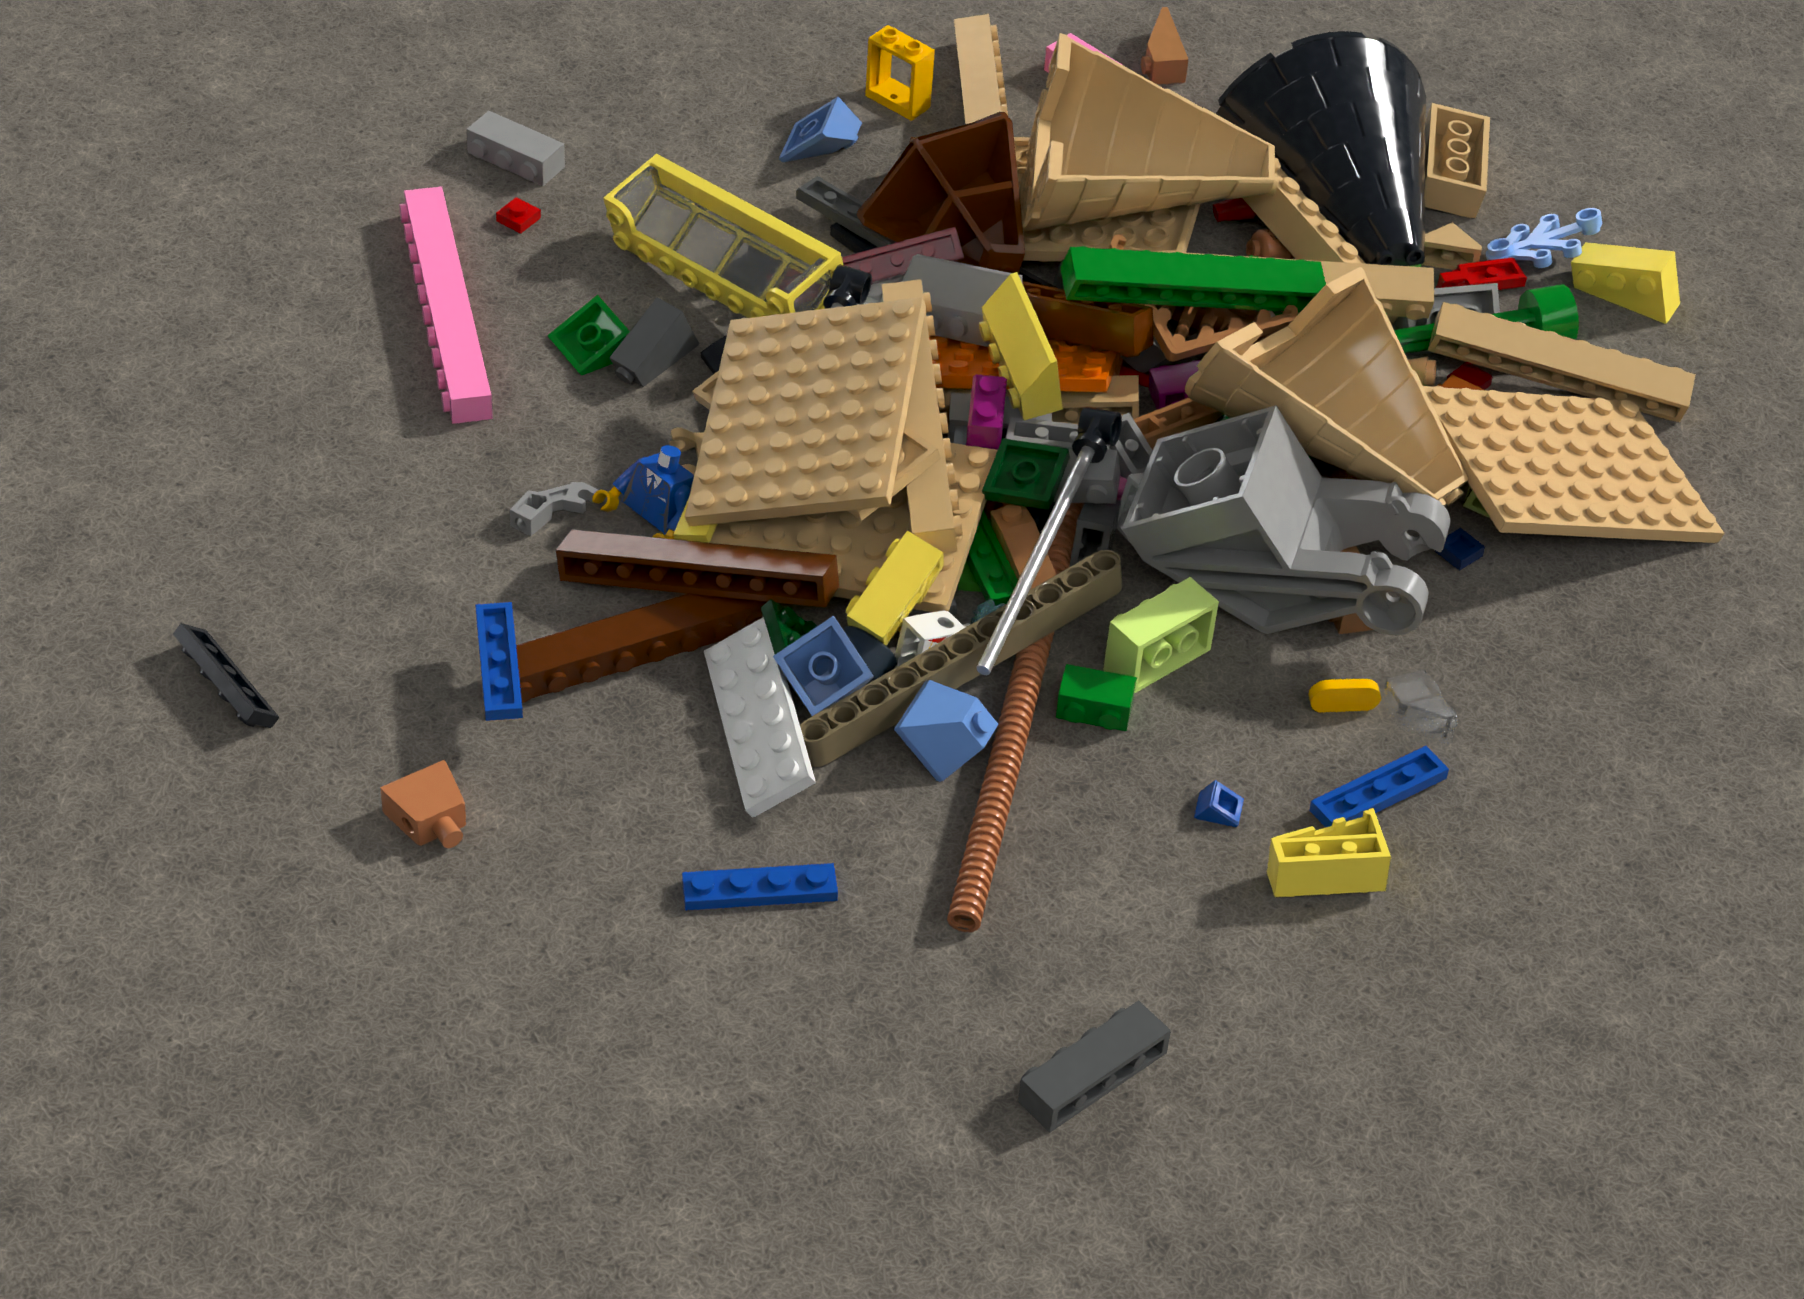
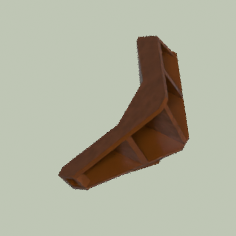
[856,112,1025,273]

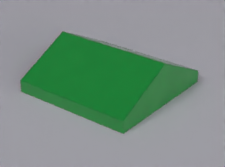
[547,294,630,376]

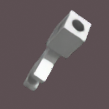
[510,482,598,536]

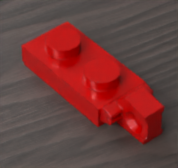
[1436,257,1527,290]

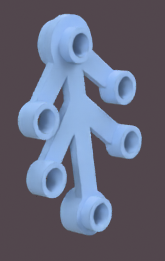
[1486,208,1603,268]

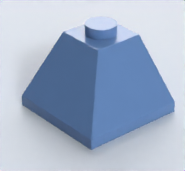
[779,97,862,162]
[773,616,874,716]
[894,680,998,782]

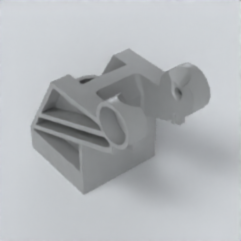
[1122,405,1451,636]

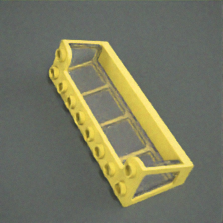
[603,154,843,318]

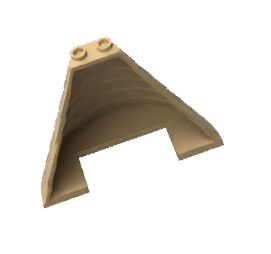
[1019,33,1279,231]
[1185,266,1469,506]

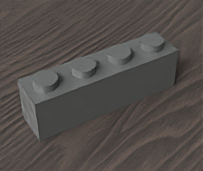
[1018,1000,1171,1132]

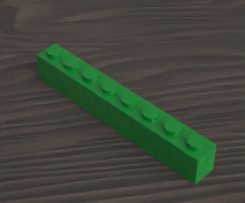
[1060,246,1326,312]

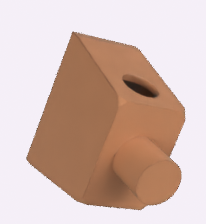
[380,760,466,848]

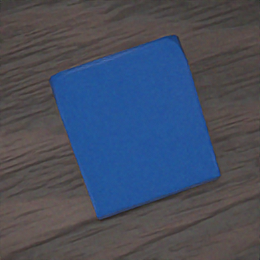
[1194,780,1244,827]

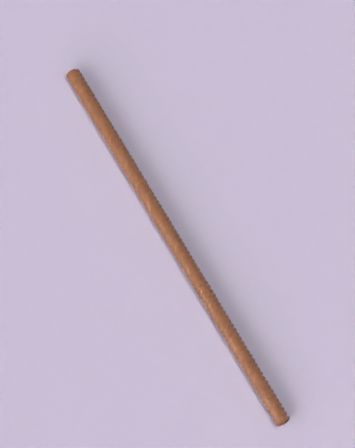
[947,357,1123,932]

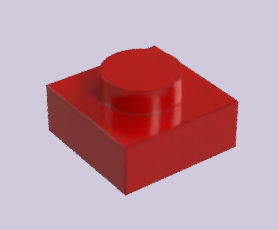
[496,197,541,234]

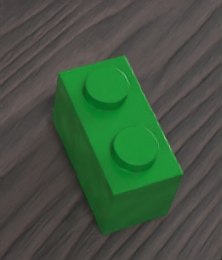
[1056,664,1137,731]

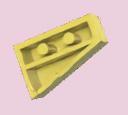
[1571,242,1680,324]
[845,531,944,646]
[1267,808,1391,897]

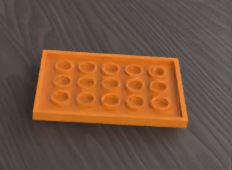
[929,336,1121,392]

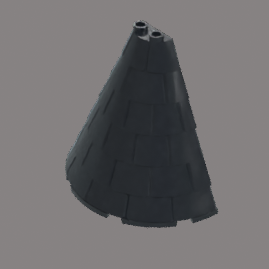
[1216,31,1426,266]

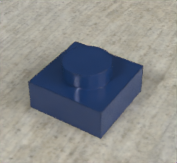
[1435,527,1485,571]

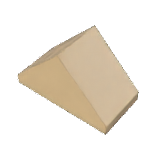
[1422,222,1482,270]

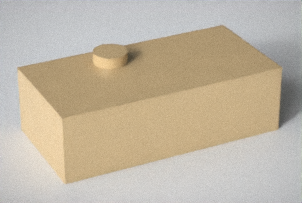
[1424,103,1490,218]

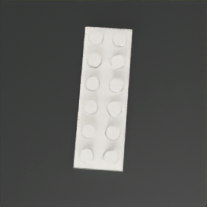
[704,617,816,817]

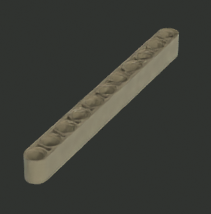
[800,550,1123,767]

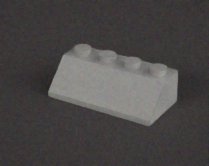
[902,254,1023,347]

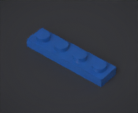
[475,602,523,721]
[1309,746,1449,828]
[682,863,838,910]

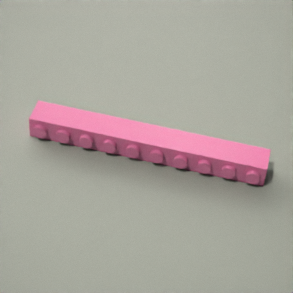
[399,186,492,424]

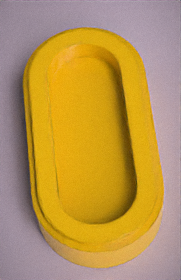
[1308,679,1381,713]

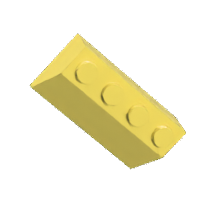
[979,272,1063,420]

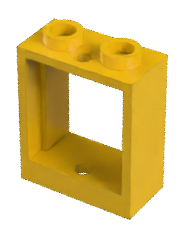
[865,25,935,121]

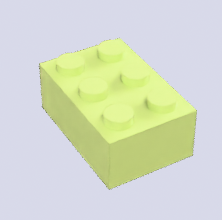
[1103,577,1219,693]

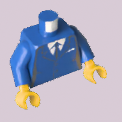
[592,445,694,539]

